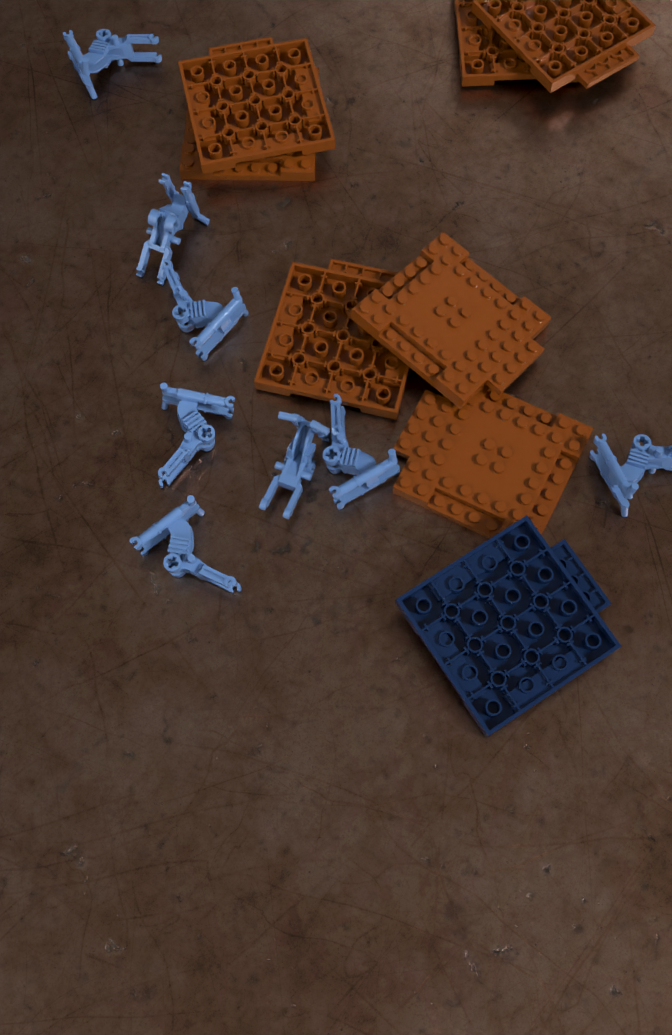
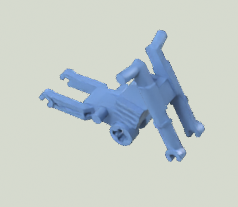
[63,29,162,99]
[136,173,210,285]
[162,259,249,361]
[158,382,235,488]
[323,394,401,510]
[259,411,331,519]
[589,433,672,517]
[130,495,242,593]

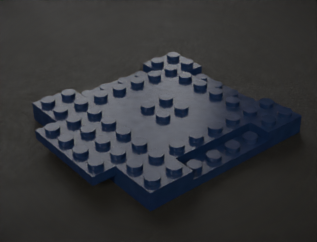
[395,515,622,738]

